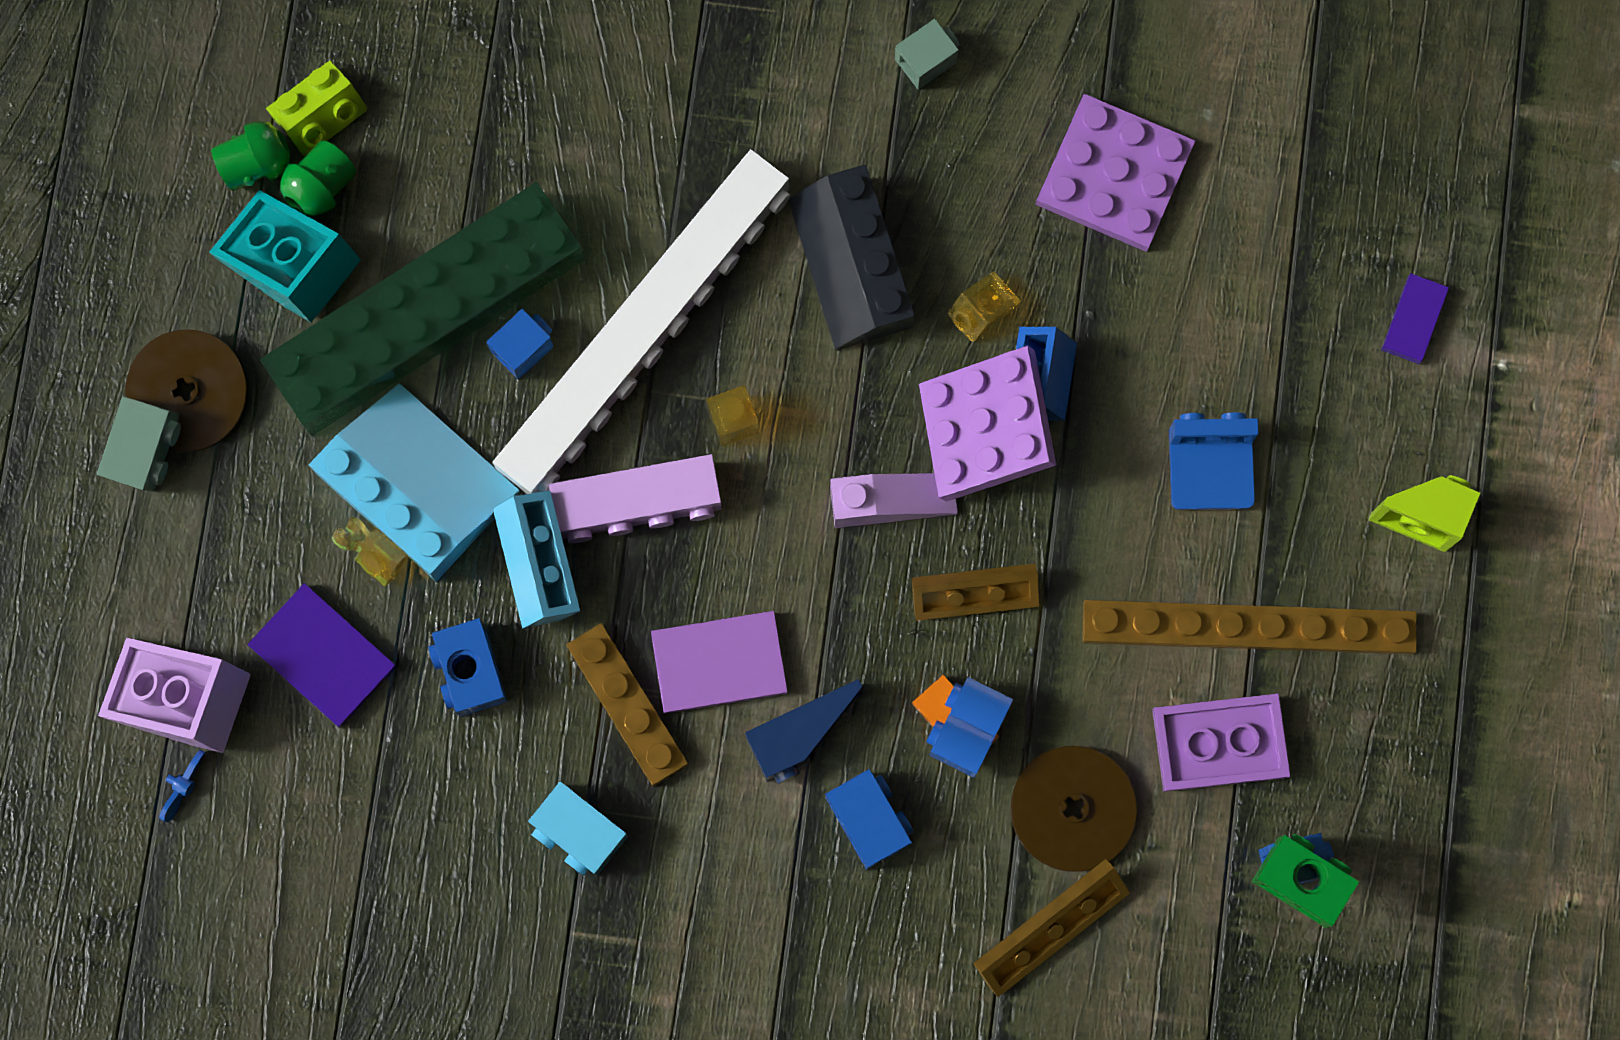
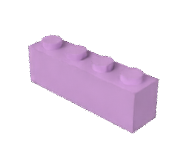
[548,454,722,543]

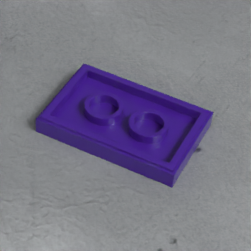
[247,583,397,728]

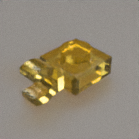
[332,516,408,587]

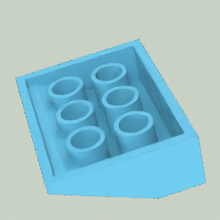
[309,383,520,582]

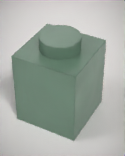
[895,19,959,90]

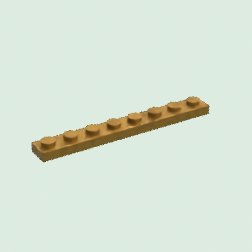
[1082,600,1416,655]

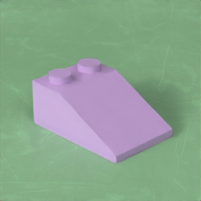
[98,638,251,753]

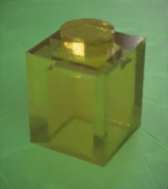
[706,385,760,447]

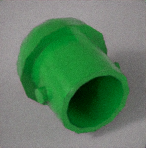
[211,121,290,192]
[280,141,357,218]

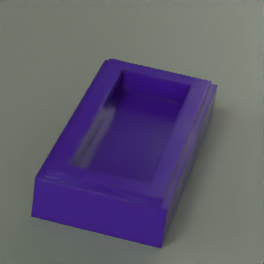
[1381,273,1449,364]

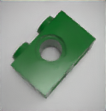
[1251,833,1359,928]

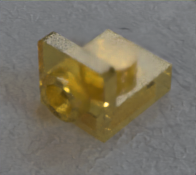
[948,271,1021,342]

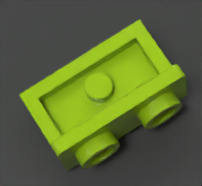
[266,60,367,156]

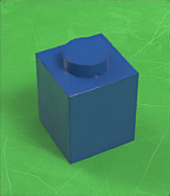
[486,309,554,380]

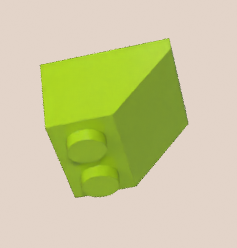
[1368,475,1480,552]

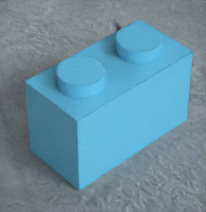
[528,782,628,876]

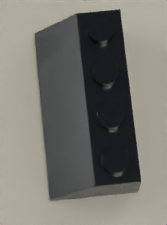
[788,164,914,351]

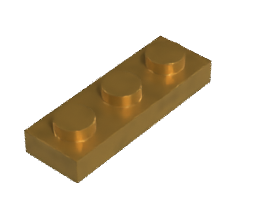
[912,564,1039,621]

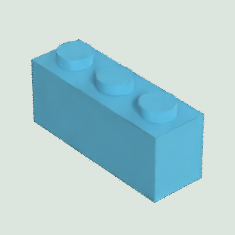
[493,491,580,628]

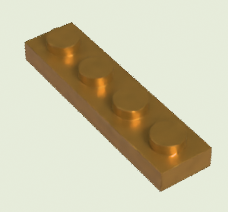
[566,623,688,787]
[973,859,1130,997]

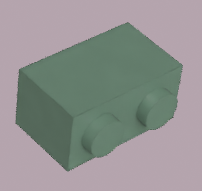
[96,396,181,492]

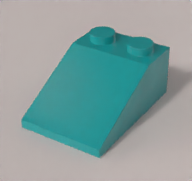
[209,190,361,323]

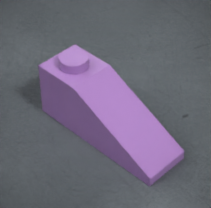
[830,473,957,528]

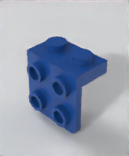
[1169,412,1258,510]

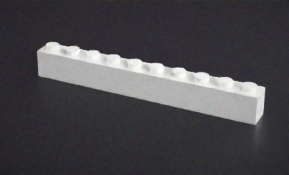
[493,149,790,494]

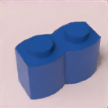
[926,677,1013,778]

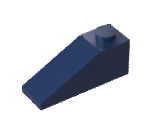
[745,679,862,784]

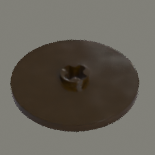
[125,329,248,452]
[1010,746,1137,872]

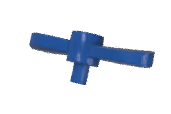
[159,749,206,822]

